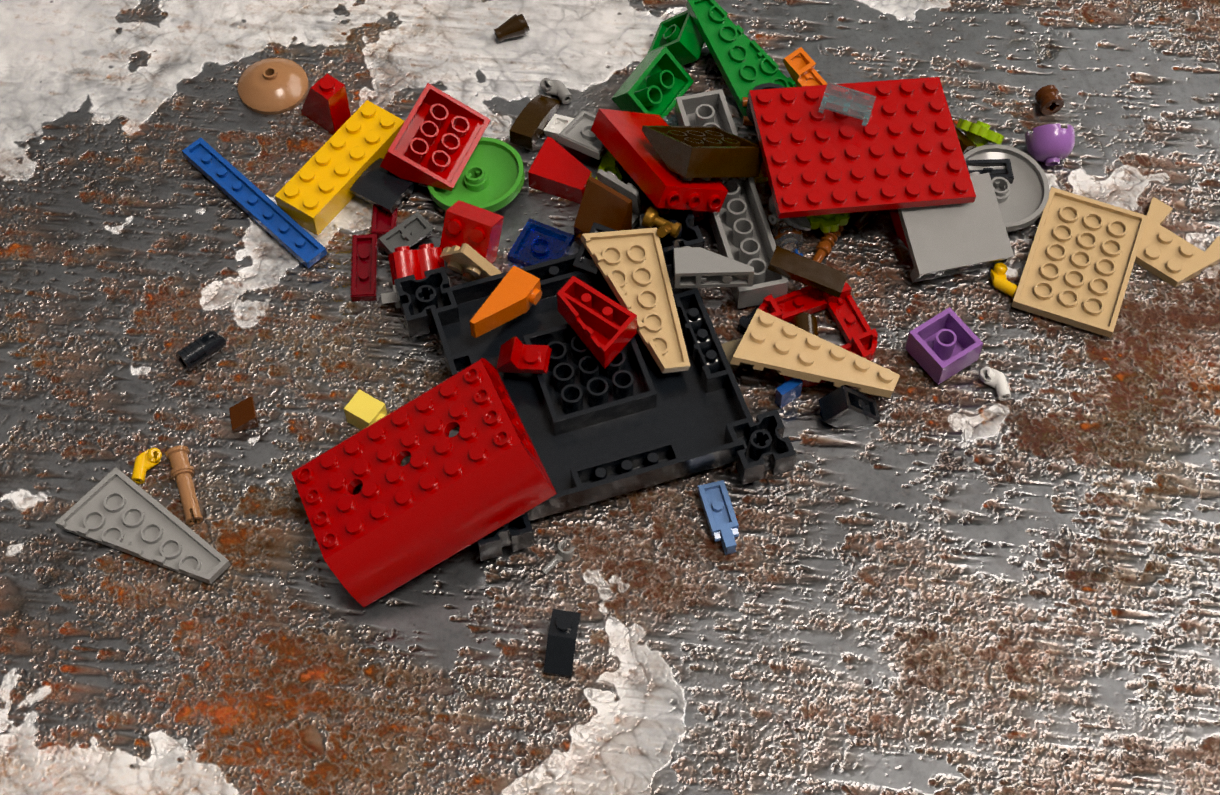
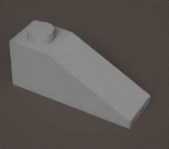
[673,246,754,288]

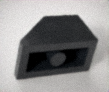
[819,385,881,429]
[544,609,582,679]

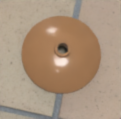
[237,58,309,115]

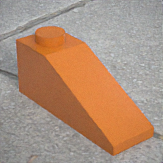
[470,265,542,338]

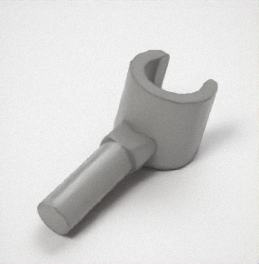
[541,540,574,575]

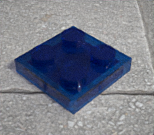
[507,218,574,267]

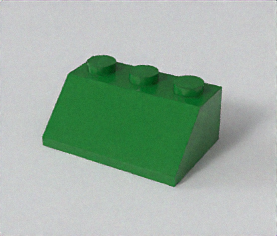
[611,46,694,120]

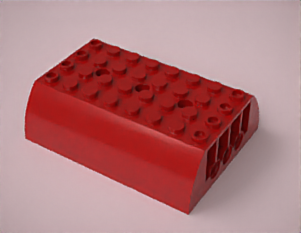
[291,358,557,607]

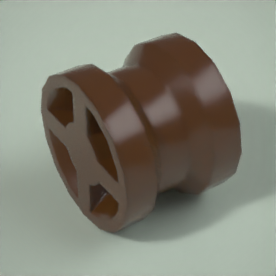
[1035,85,1064,115]

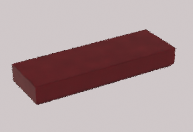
[350,234,378,302]

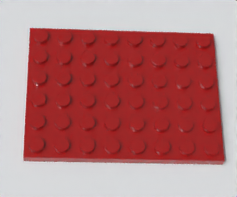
[748,77,976,219]

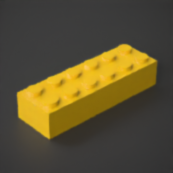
[275,100,405,236]

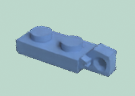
[697,480,739,555]

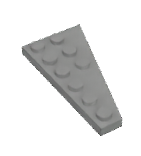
[55,467,231,584]

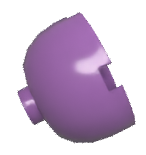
[1025,124,1075,166]

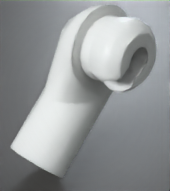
[979,366,1011,401]

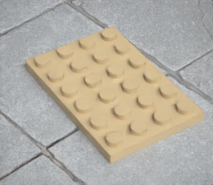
[1011,187,1148,338]

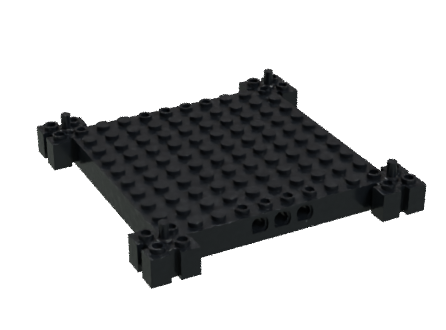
[394,209,796,561]

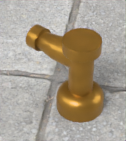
[642,207,682,238]

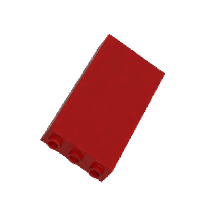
[591,108,728,212]

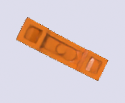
[783,47,828,87]

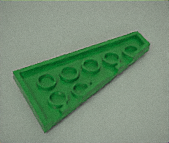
[686,0,796,116]

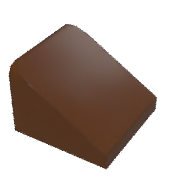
[229,396,259,432]

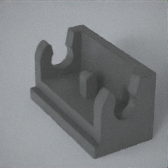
[378,211,434,255]

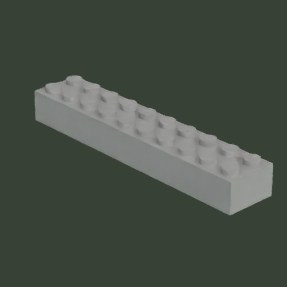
[675,89,789,309]

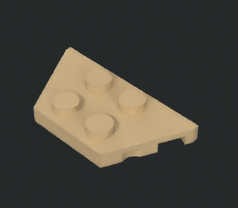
[440,243,502,282]

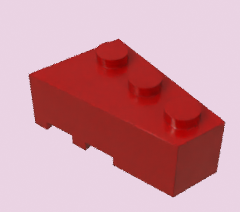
[557,276,637,369]

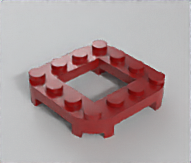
[758,282,878,387]

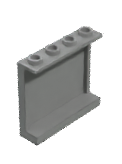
[897,172,1014,283]

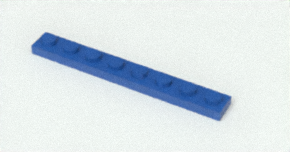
[182,137,327,268]

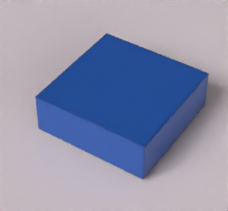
[775,378,803,409]

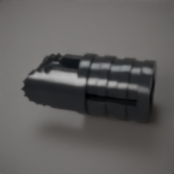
[175,331,226,372]

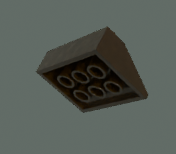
[642,126,763,181]

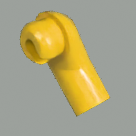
[990,262,1018,298]
[131,448,162,484]

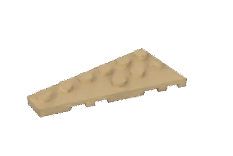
[581,228,690,373]

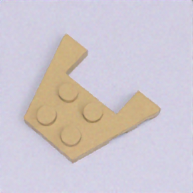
[1134,197,1220,288]

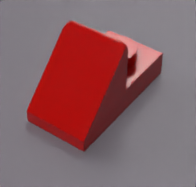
[496,337,552,374]

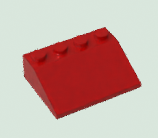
[380,83,491,191]

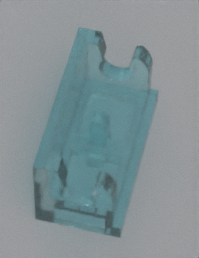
[818,82,876,126]

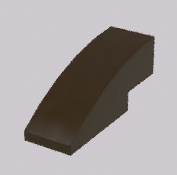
[509,94,561,150]

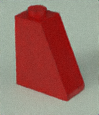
[301,73,351,135]
[528,136,592,204]

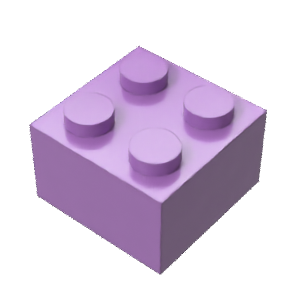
[905,307,983,385]

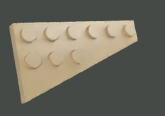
[730,309,900,398]

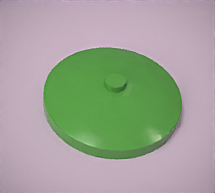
[427,137,525,212]

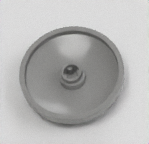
[964,144,1049,232]

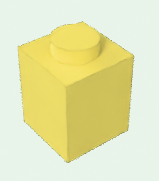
[344,389,387,430]

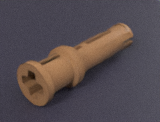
[165,445,203,526]

